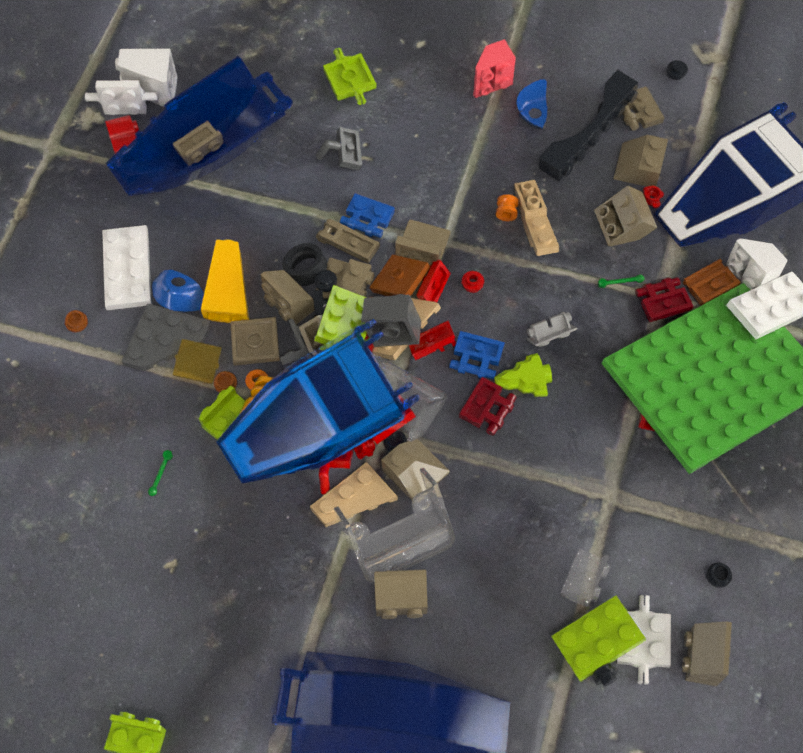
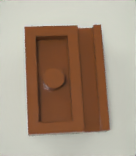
[683,259,741,306]

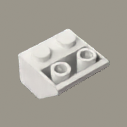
[726,238,788,290]

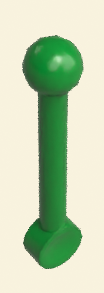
[598,274,644,288]
[148,450,173,496]

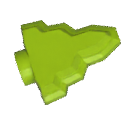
[494,353,552,397]

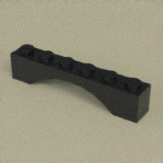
[539,69,638,181]

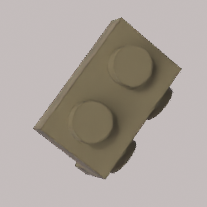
[173,121,223,166]

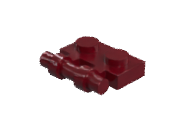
[635,277,693,322]
[459,377,517,436]

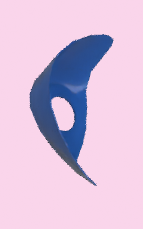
[517,79,547,129]
[152,270,204,312]

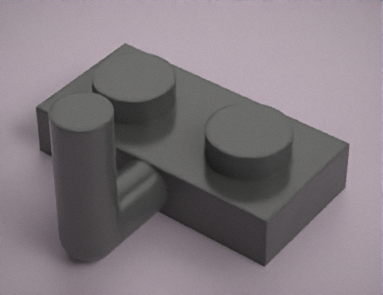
[316,127,362,170]

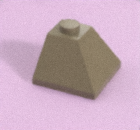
[381,439,450,503]

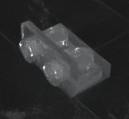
[560,548,611,607]

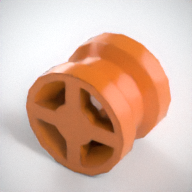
[496,194,519,221]

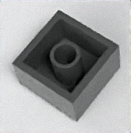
[361,294,421,347]

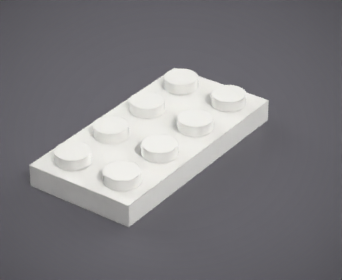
[102,225,152,310]
[726,272,803,339]

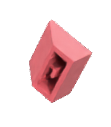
[474,39,516,98]

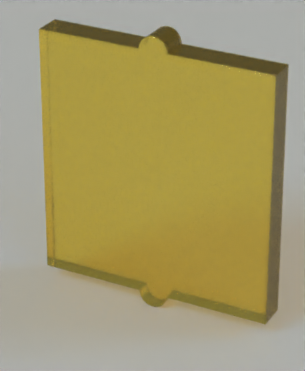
[172,339,222,384]

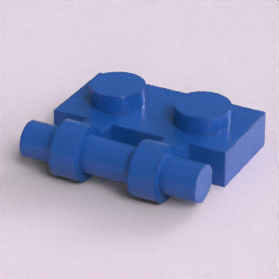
[340,194,395,238]
[449,331,505,380]

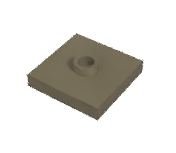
[230,317,280,366]

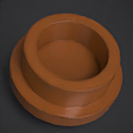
[65,310,88,333]
[214,371,237,393]

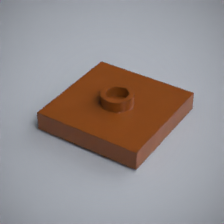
[369,254,430,296]

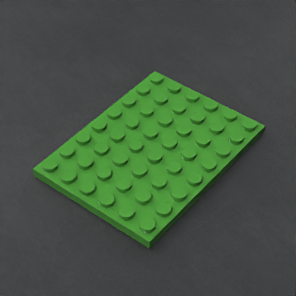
[602,283,803,474]

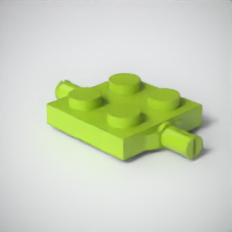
[323,48,376,105]

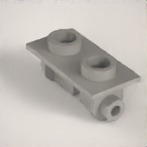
[527,312,577,347]

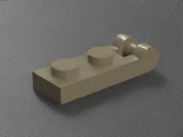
[316,219,380,264]

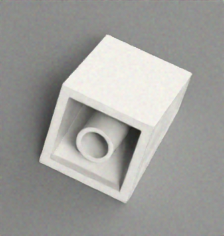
[115,49,177,109]

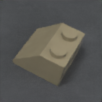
[613,135,668,186]
[374,570,427,619]
[682,621,732,686]

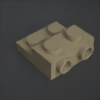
[316,258,374,299]

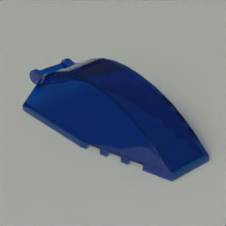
[106,56,293,196]
[271,651,510,753]

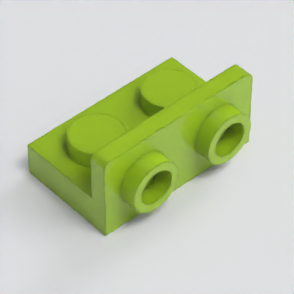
[199,386,245,443]
[104,712,166,753]

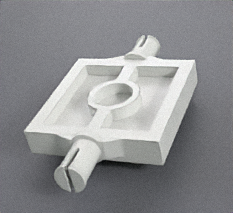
[85,80,158,115]
[617,595,671,684]

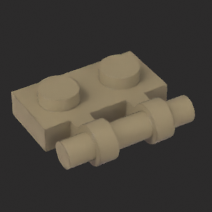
[623,86,664,131]

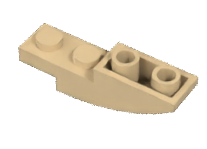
[514,180,559,256]

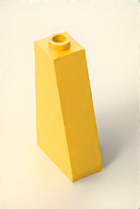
[201,239,249,323]

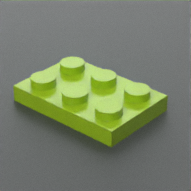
[314,285,367,346]
[551,596,646,682]

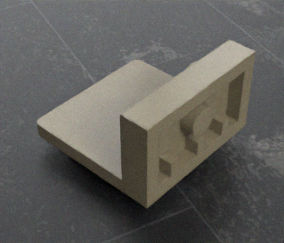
[395,220,451,266]

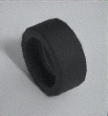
[282,243,328,286]

